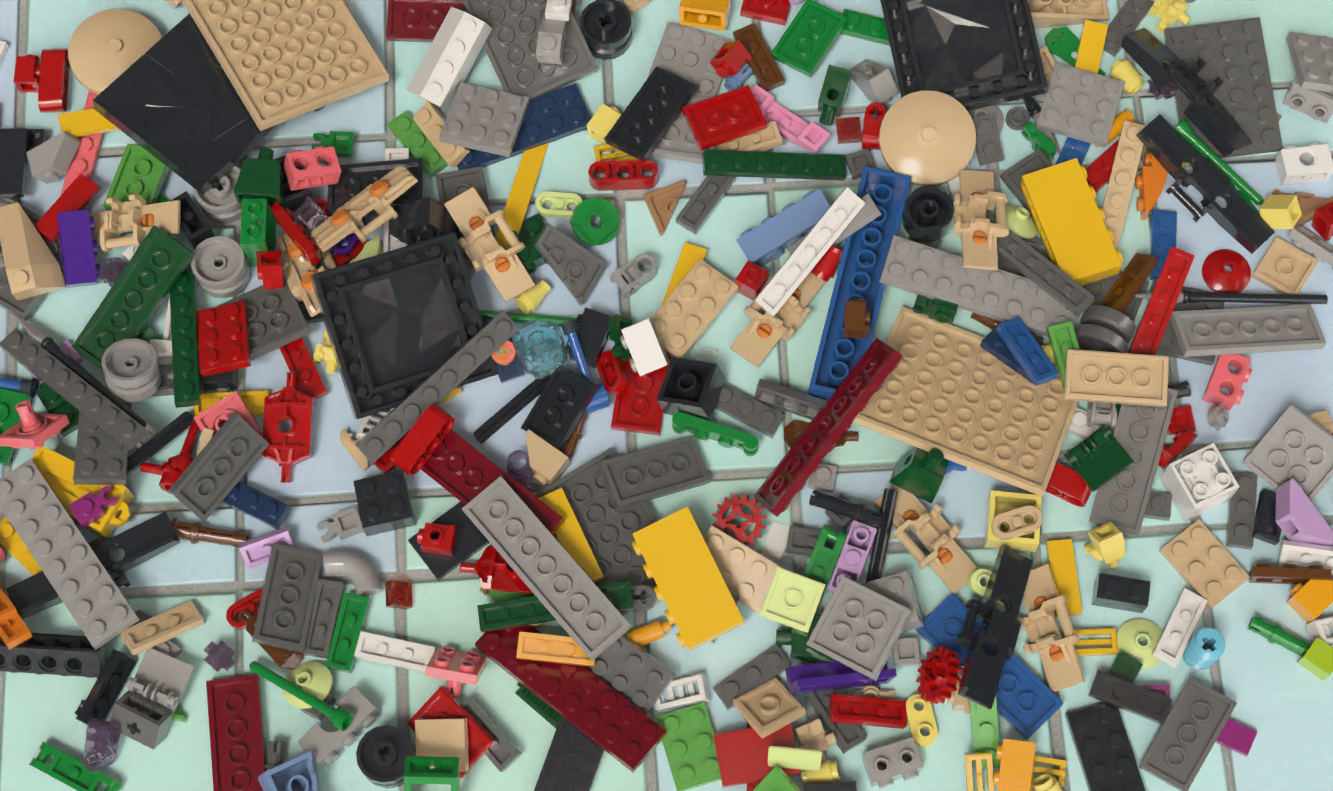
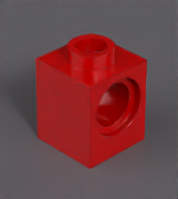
[735,260,769,301]

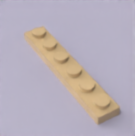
[1102,120,1146,251]

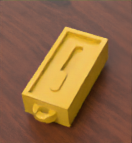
[31,446,134,539]

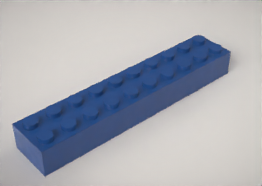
[808,166,911,401]

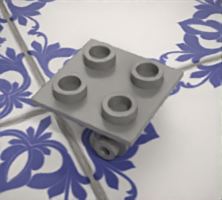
[126,648,195,715]

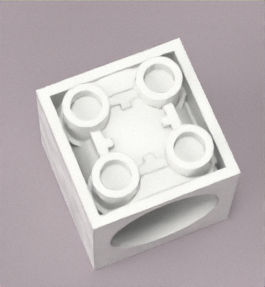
[1160,443,1239,522]

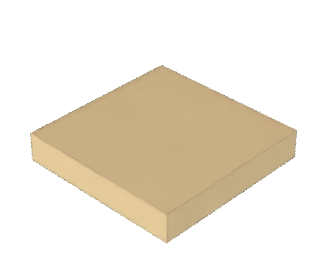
[1251,236,1319,294]
[733,677,806,739]
[415,718,469,772]

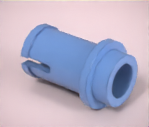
[724,63,753,91]

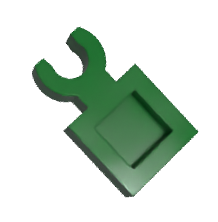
[1021,121,1057,161]
[312,131,355,158]

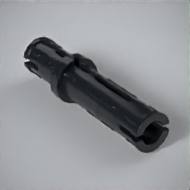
[809,490,886,528]

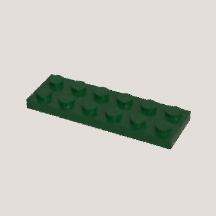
[72,225,195,370]

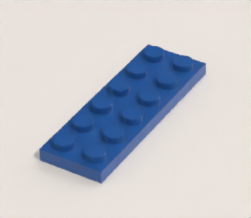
[915,594,1064,741]

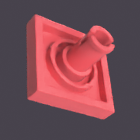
[193,391,263,435]
[0,400,69,449]
[425,646,487,698]

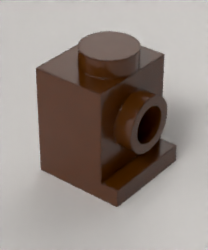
[843,299,870,339]

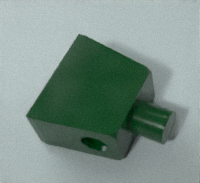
[818,65,852,126]
[233,148,284,206]
[889,447,948,503]
[776,614,832,664]

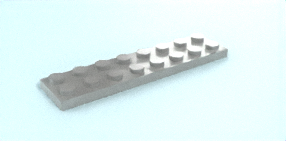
[879,235,1076,337]
[0,458,140,649]
[462,476,632,661]

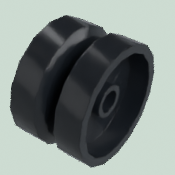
[580,0,632,60]
[356,725,416,789]

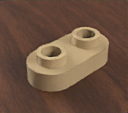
[991,505,1042,540]

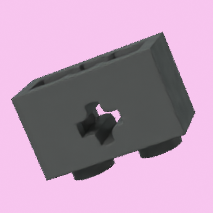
[109,690,173,750]

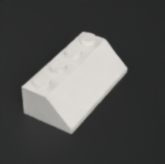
[407,7,492,112]

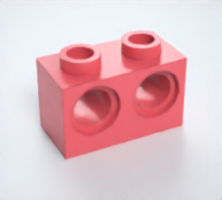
[283,146,341,191]
[1202,354,1252,411]

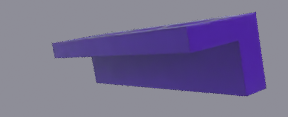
[785,661,897,695]

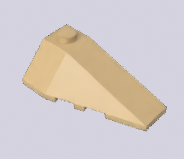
[1028,0,1110,29]
[0,202,66,301]

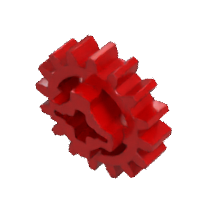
[712,494,768,545]
[916,646,962,704]

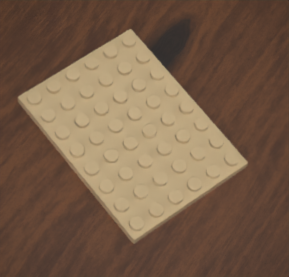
[182,0,389,131]
[852,306,1079,497]

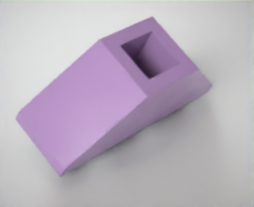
[1275,478,1333,546]
[827,520,877,593]

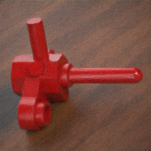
[140,421,200,494]

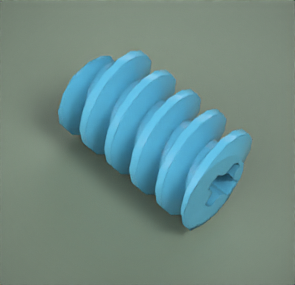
[1182,628,1225,671]

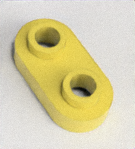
[906,694,938,747]

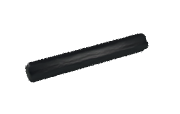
[473,372,551,443]
[127,411,195,476]
[865,488,898,583]

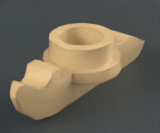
[340,429,368,470]
[845,685,895,698]

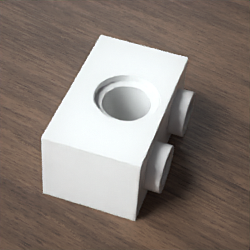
[1275,143,1333,186]

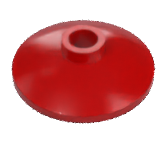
[1202,249,1251,293]

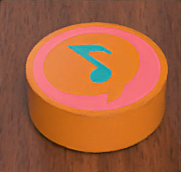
[491,340,516,365]

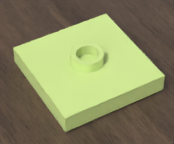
[759,567,826,634]

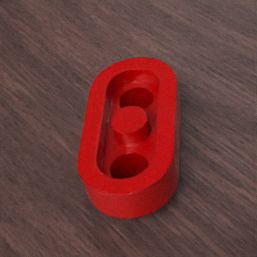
[597,350,628,395]
[1158,429,1198,470]
[226,589,262,630]

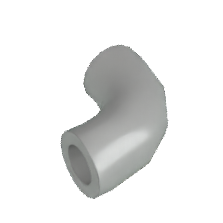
[322,550,382,596]

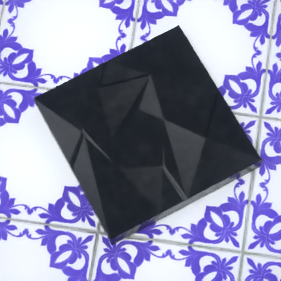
[880,0,1048,111]
[93,13,278,195]
[309,232,498,419]

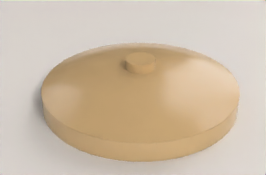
[68,9,162,95]
[879,90,976,186]

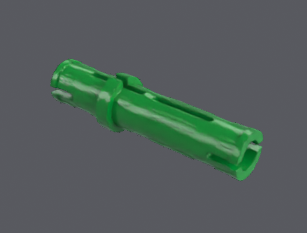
[1247,615,1311,657]

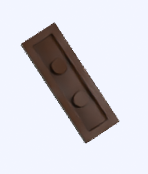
[733,23,785,92]
[1099,253,1159,313]
[1249,563,1332,585]

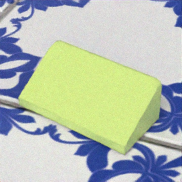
[768,746,822,771]

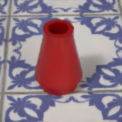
[811,244,843,282]

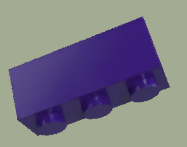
[56,210,101,288]

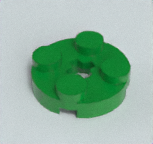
[570,197,620,246]

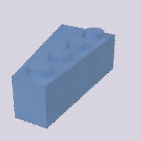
[736,189,830,267]
[258,751,318,791]

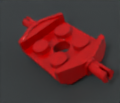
[261,372,316,483]
[459,544,534,595]

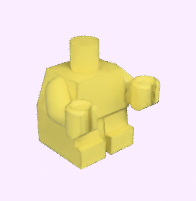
[1148,0,1191,33]
[312,330,338,374]
[1084,521,1125,568]

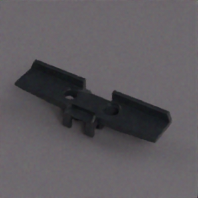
[1121,28,1252,157]
[1136,114,1275,254]
[6,511,180,620]
[956,545,1033,710]

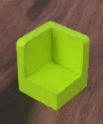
[1298,638,1333,681]

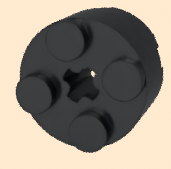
[902,186,954,242]

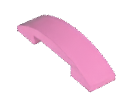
[751,84,831,153]

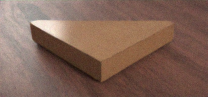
[643,180,686,236]
[1272,189,1333,225]

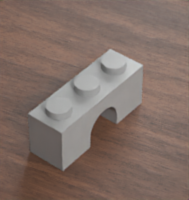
[298,686,379,768]

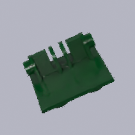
[1064,425,1134,492]

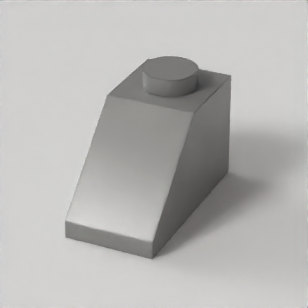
[536,16,567,65]
[850,59,899,104]
[26,131,80,184]

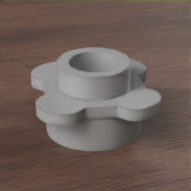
[1208,403,1229,430]

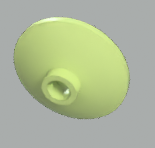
[995,203,1038,239]
[1116,619,1162,670]
[283,662,333,709]

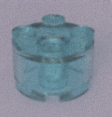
[513,319,568,379]

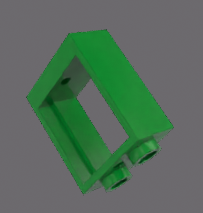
[240,199,277,267]
[404,756,460,791]

